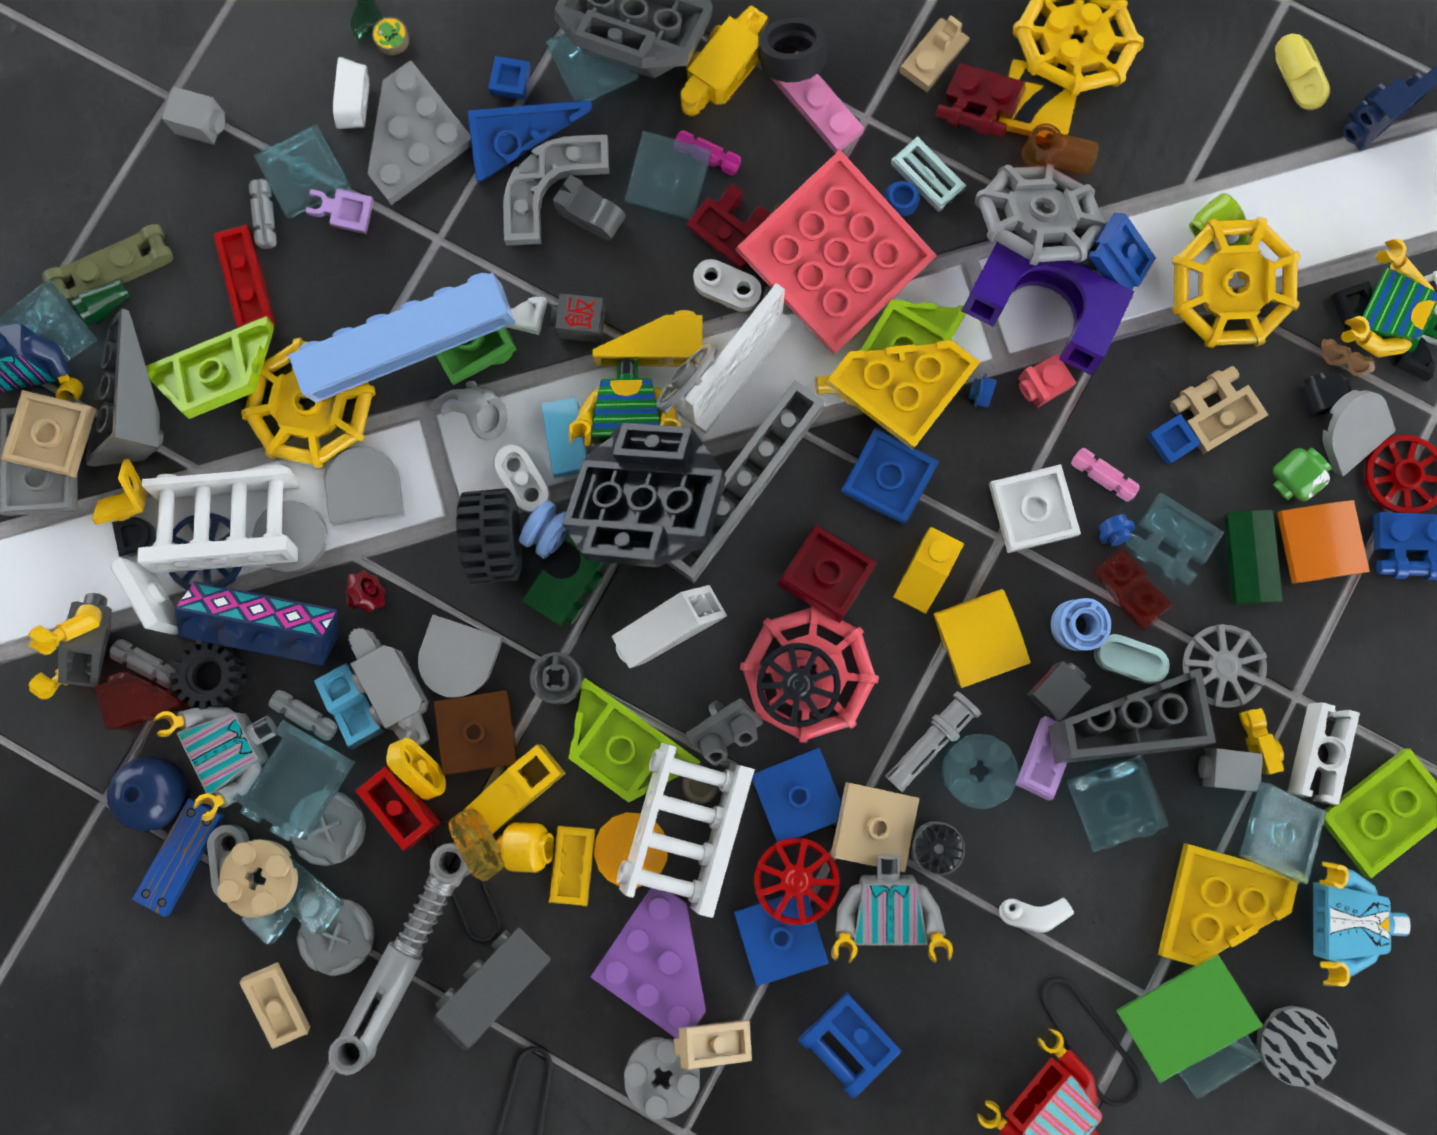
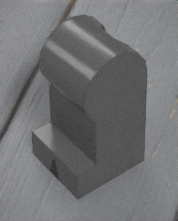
[553,174,626,241]

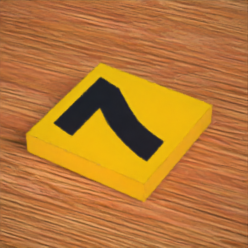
[998,59,1077,144]

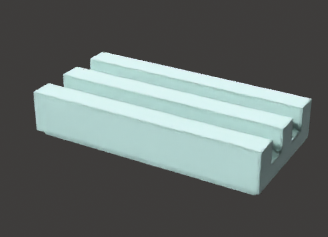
[891,136,966,213]

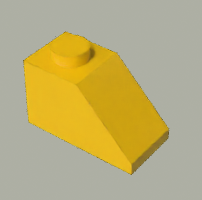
[893,527,964,614]

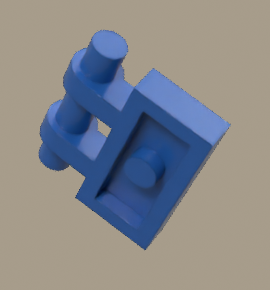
[1373,512,1437,580]

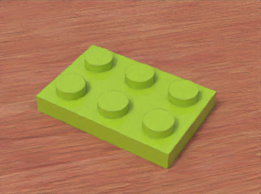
[1317,749,1437,878]

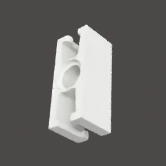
[1287,702,1360,805]

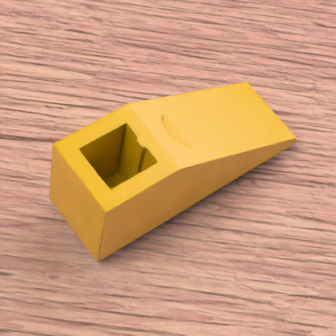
[456,744,566,846]

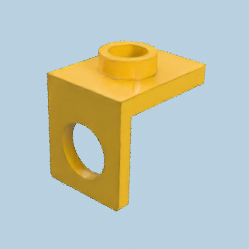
[92,458,148,525]

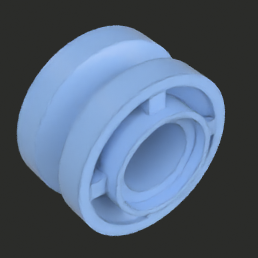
[519,500,568,559]
[1051,598,1111,651]

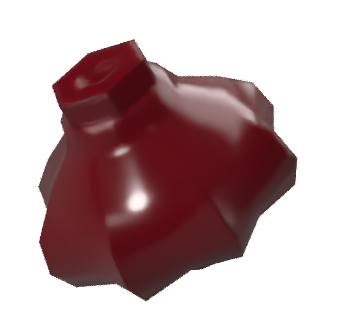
[345,570,386,613]

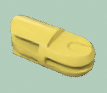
[1275,34,1330,110]

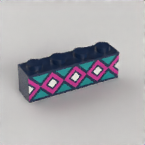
[175,581,339,665]

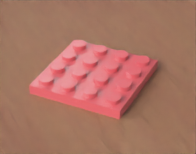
[735,150,937,355]

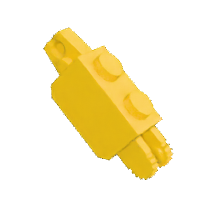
[680,6,768,117]

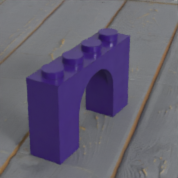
[961,232,1134,375]

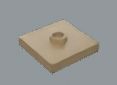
[1,390,97,478]
[831,782,919,872]

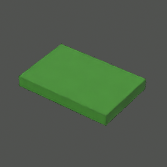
[1116,954,1263,1083]

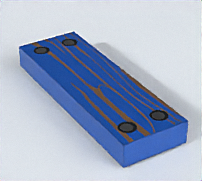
[132,798,225,917]

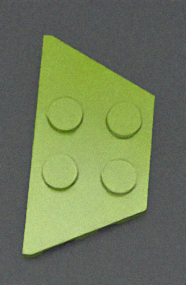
[861,299,966,352]
[146,316,274,419]
[569,678,701,802]

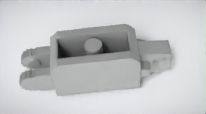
[348,628,430,746]

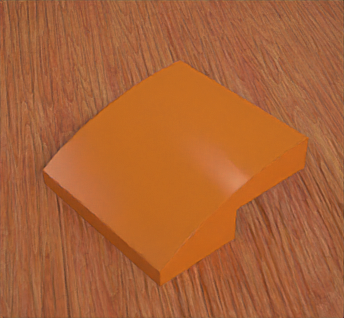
[1277,500,1370,584]

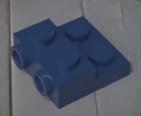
[1342,66,1437,151]

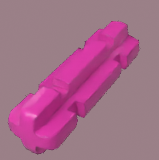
[674,130,741,175]

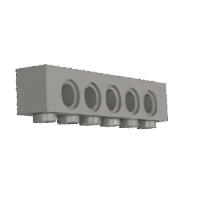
[666,380,825,583]

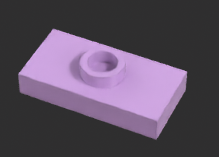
[1015,716,1067,801]

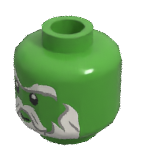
[1272,448,1332,502]

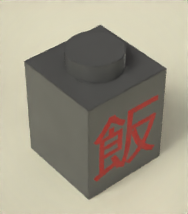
[551,293,606,343]
[1026,662,1091,721]

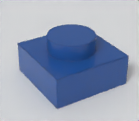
[488,56,531,101]
[1146,414,1201,466]

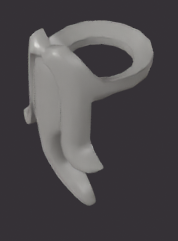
[429,381,508,440]

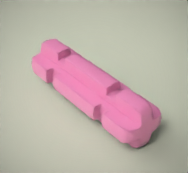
[1071,448,1140,502]

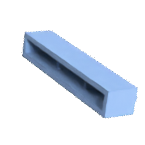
[289,272,516,403]

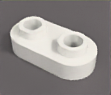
[693,259,761,312]
[494,445,551,514]

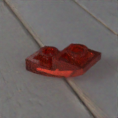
[1094,548,1173,631]

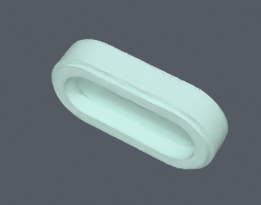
[1094,634,1170,684]

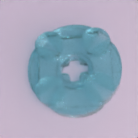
[941,734,1018,809]

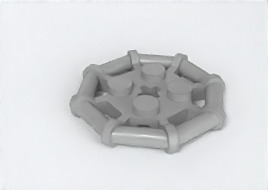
[975,163,1108,266]

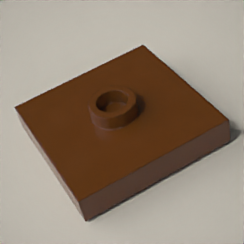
[434,690,518,775]

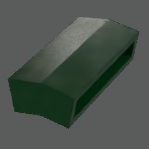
[1224,510,1283,606]

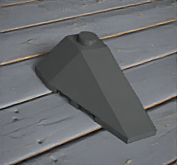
[86,309,164,466]

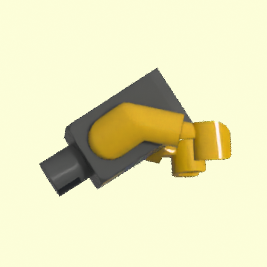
[28,593,112,699]

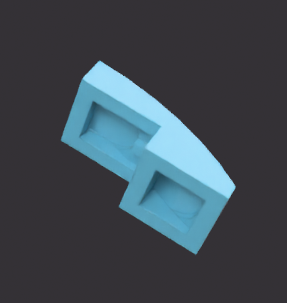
[541,397,587,478]
[314,663,385,750]

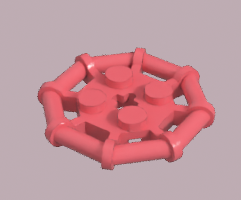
[740,606,879,743]

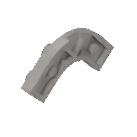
[503,135,609,246]

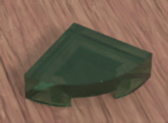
[350,0,384,40]

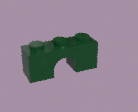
[522,533,613,628]

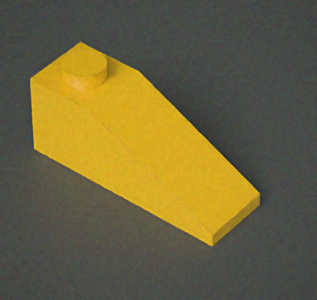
[593,310,703,367]

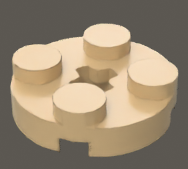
[217,840,298,918]

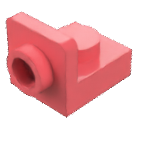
[1018,353,1076,408]

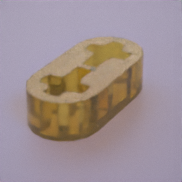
[449,808,505,881]

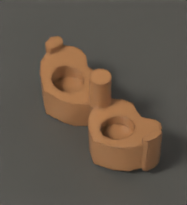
[1321,339,1375,376]

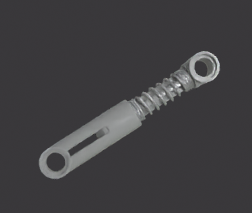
[328,841,476,1075]

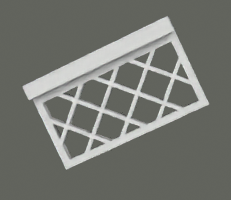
[677,283,793,434]

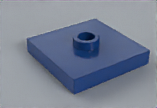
[840,428,939,526]
[752,748,841,842]
[734,895,829,986]

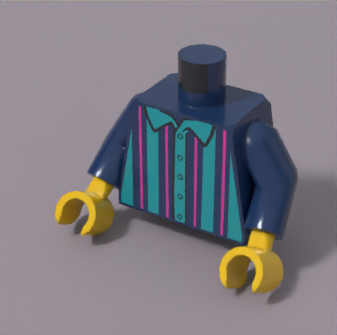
[0,323,83,401]

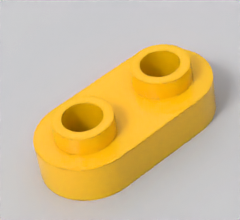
[386,738,446,800]

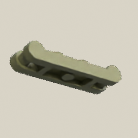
[41,224,174,309]

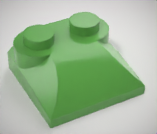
[436,327,517,385]

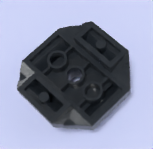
[563,423,726,567]

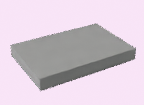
[0,408,78,516]

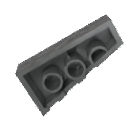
[1048,668,1216,764]

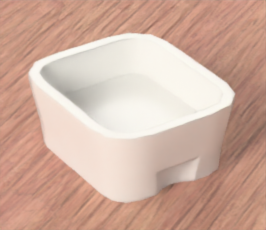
[333,57,369,129]

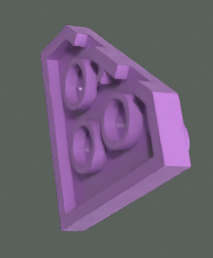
[591,888,706,1038]

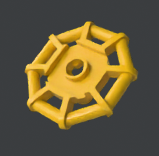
[1013,0,1144,96]
[1171,216,1301,348]
[241,338,376,468]

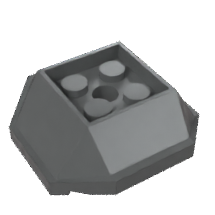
[554,0,713,78]

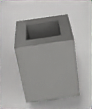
[162,87,225,145]
[1198,749,1263,792]

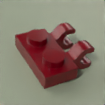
[686,184,771,271]

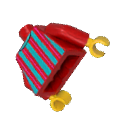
[978,1029,1102,1135]

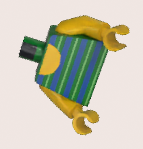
[1341,239,1437,358]
[569,359,681,446]

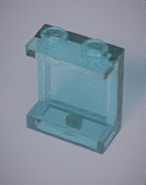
[233,720,355,841]

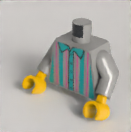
[153,706,278,821]
[831,854,953,963]

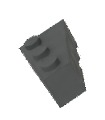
[433,927,551,1052]

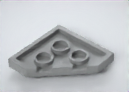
[367,60,472,205]

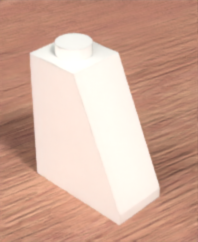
[611,585,727,669]

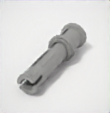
[885,691,982,793]

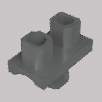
[686,698,763,765]

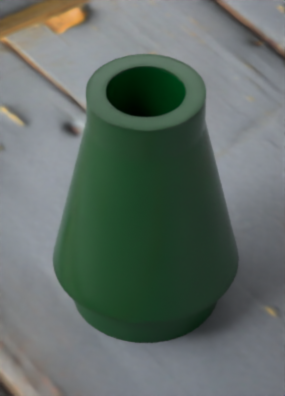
[71,279,131,325]

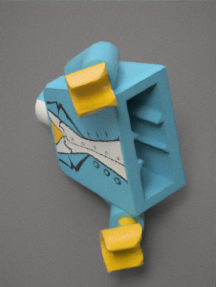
[1313,862,1410,986]

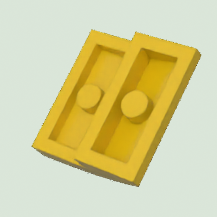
[933,589,1031,688]

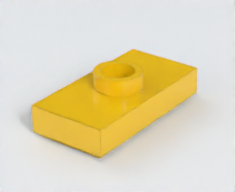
[549,825,596,906]

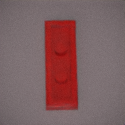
[213,224,276,328]

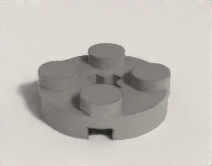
[624,1037,700,1120]

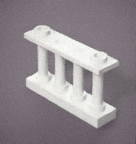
[137,465,299,574]
[617,743,754,918]

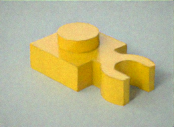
[1239,708,1284,775]

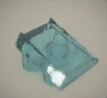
[1067,755,1168,852]

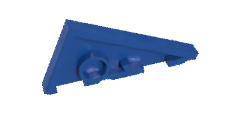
[468,100,592,182]

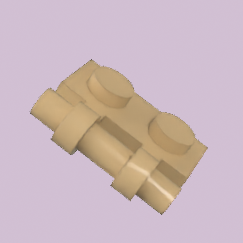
[1170,366,1269,454]

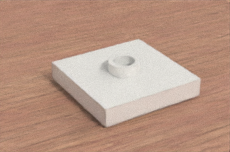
[989,464,1081,553]
[110,558,179,635]

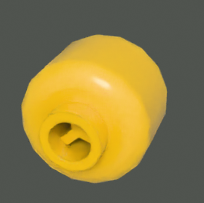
[496,822,555,873]

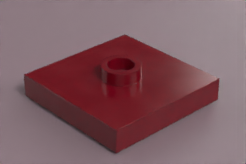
[777,524,877,624]

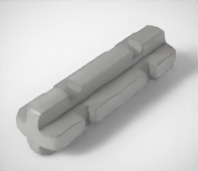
[249,179,277,249]
[109,639,177,688]
[268,690,339,741]

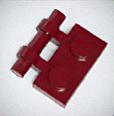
[936,63,1026,138]

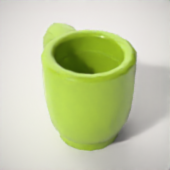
[1189,193,1249,246]

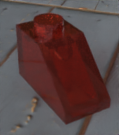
[94,671,190,730]

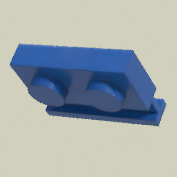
[1088,212,1156,298]

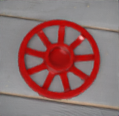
[1364,435,1437,514]
[754,838,840,925]

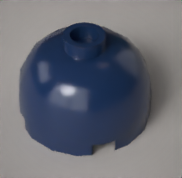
[107,757,189,832]

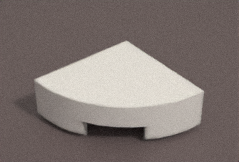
[506,297,548,335]

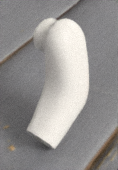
[999,897,1074,933]

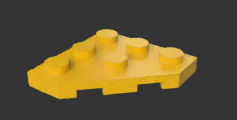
[826,340,980,450]
[1158,843,1300,966]

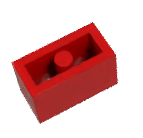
[356,766,442,850]

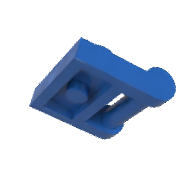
[798,992,902,1099]

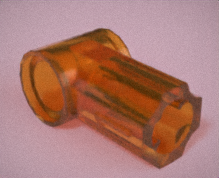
[1021,123,1099,175]

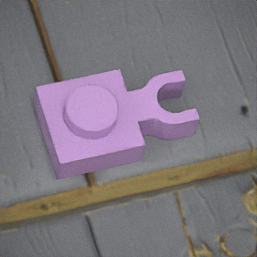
[306,189,374,234]

